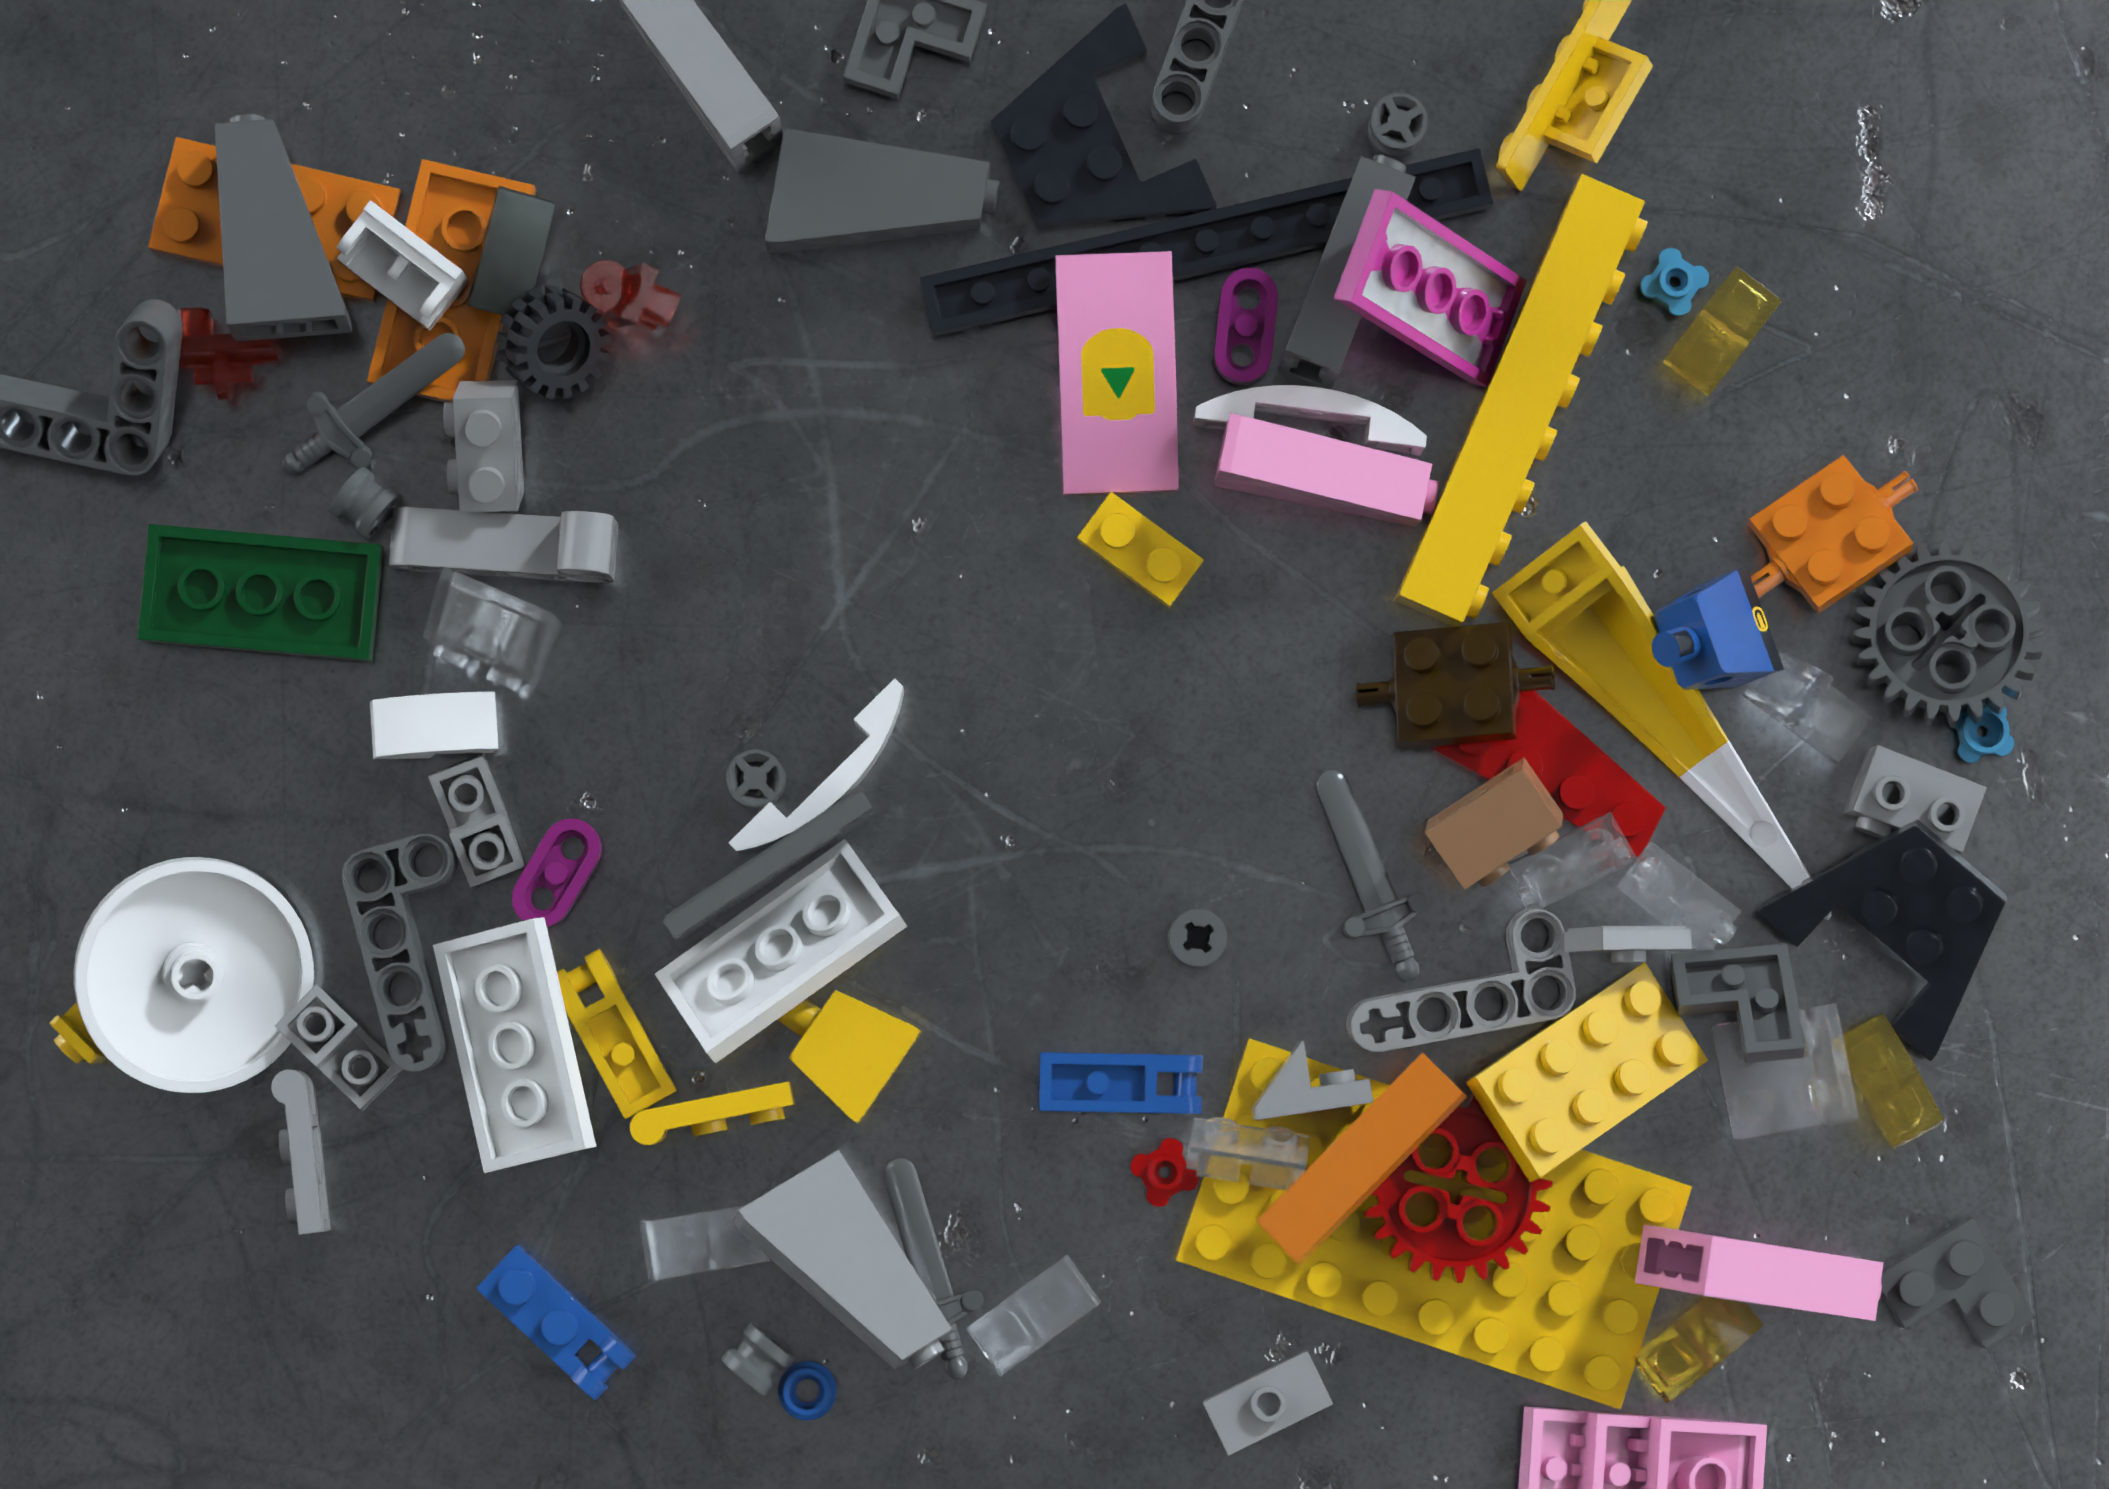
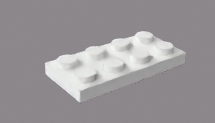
[655,839,907,1063]
[433,917,596,1173]

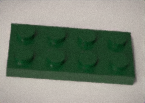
[137,524,384,662]

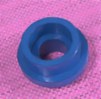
[778,1361,837,1421]

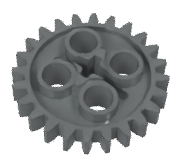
[1853,539,2045,727]

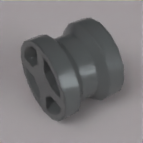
[1367,92,1428,158]
[329,466,402,540]
[726,749,786,810]
[1168,909,1227,968]
[721,1322,795,1396]

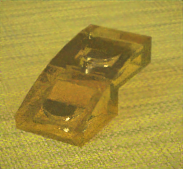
[1663,265,1782,397]
[1832,1013,1944,1151]
[1631,1296,1764,1404]

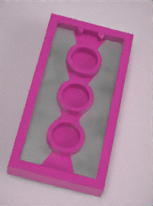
[1334,189,1527,387]

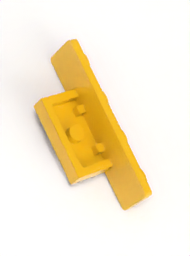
[1496,0,1653,191]

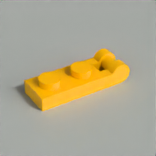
[557,948,678,1120]
[630,1081,796,1145]

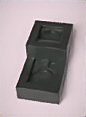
[468,186,555,318]

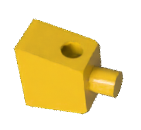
[777,990,922,1123]

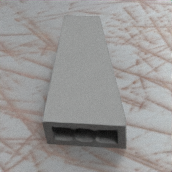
[619,0,783,173]
[734,1150,952,1370]

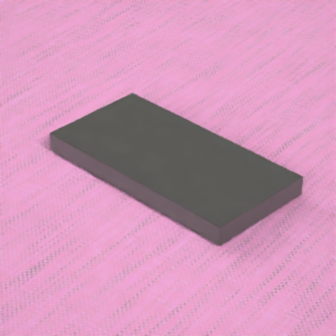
[663,790,876,942]

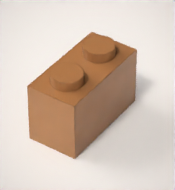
[1425,757,1563,890]

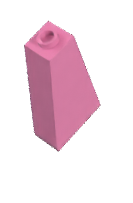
[1213,413,1439,527]
[1635,1224,1884,1321]

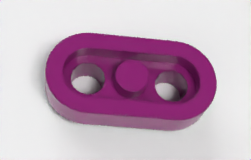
[1213,268,1278,385]
[512,819,602,928]

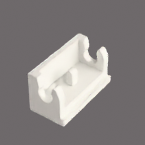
[336,200,469,331]

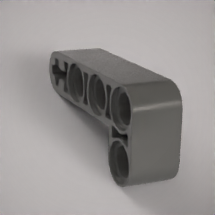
[342,833,458,1072]

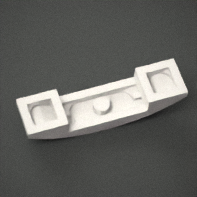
[1193,385,1427,456]
[729,679,904,854]

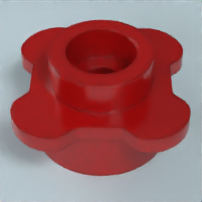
[1131,1138,1199,1207]

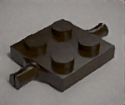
[1356,622,1555,749]

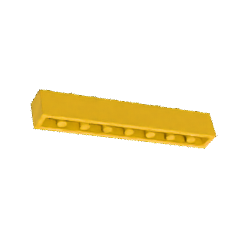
[1394,174,1648,627]

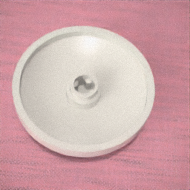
[74,857,314,1093]

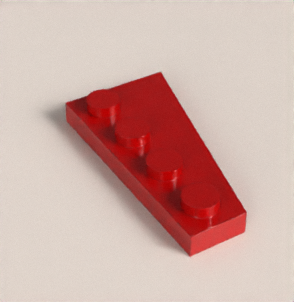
[1432,691,1666,860]

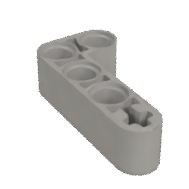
[388,507,618,583]
[1346,909,1576,1052]

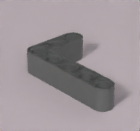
[1151,0,1244,135]
[0,299,183,476]

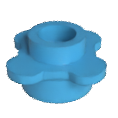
[1640,248,1709,316]
[1953,704,2014,763]

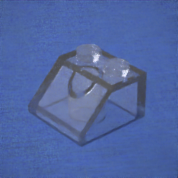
[423,567,564,693]

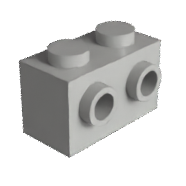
[443,380,524,512]
[1843,745,1987,854]

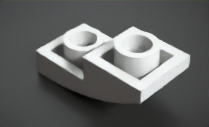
[370,692,499,759]

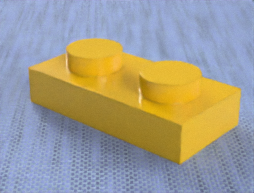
[1076,492,1204,608]

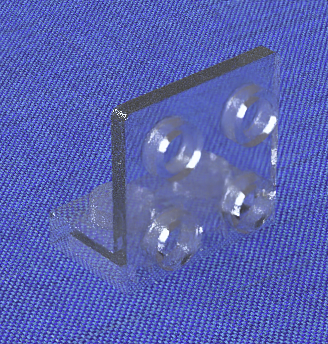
[1711,1003,1859,1140]

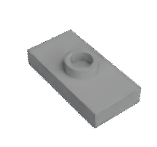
[1564,926,1692,963]
[1202,1350,1333,1456]

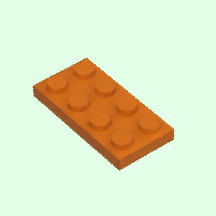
[148,137,403,304]
[367,159,536,403]

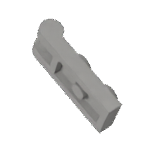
[271,1069,331,1235]

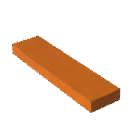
[1256,1053,1467,1265]

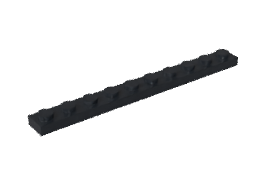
[920,148,1493,337]

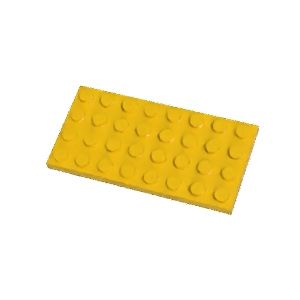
[1175,1038,1692,1410]

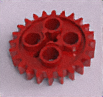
[1363,1094,1553,1283]

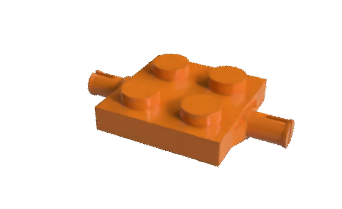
[1749,455,1918,614]

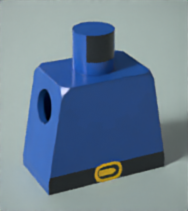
[1652,566,1784,690]

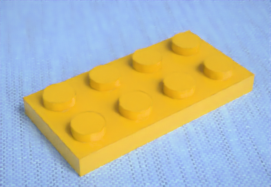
[1466,962,1708,1182]

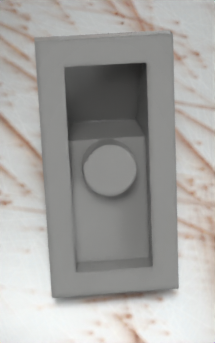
[1251,1041,1373,1120]

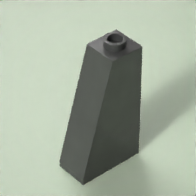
[215,114,352,342]
[765,128,999,253]
[1278,155,1416,389]

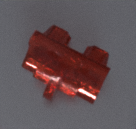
[580,260,681,331]
[178,307,280,401]

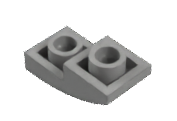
[428,753,525,888]
[275,984,404,1111]

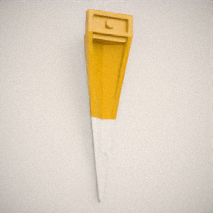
[1492,521,1831,920]

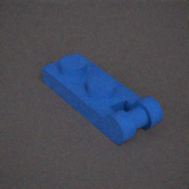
[1039,1052,1203,1114]
[476,1244,636,1400]

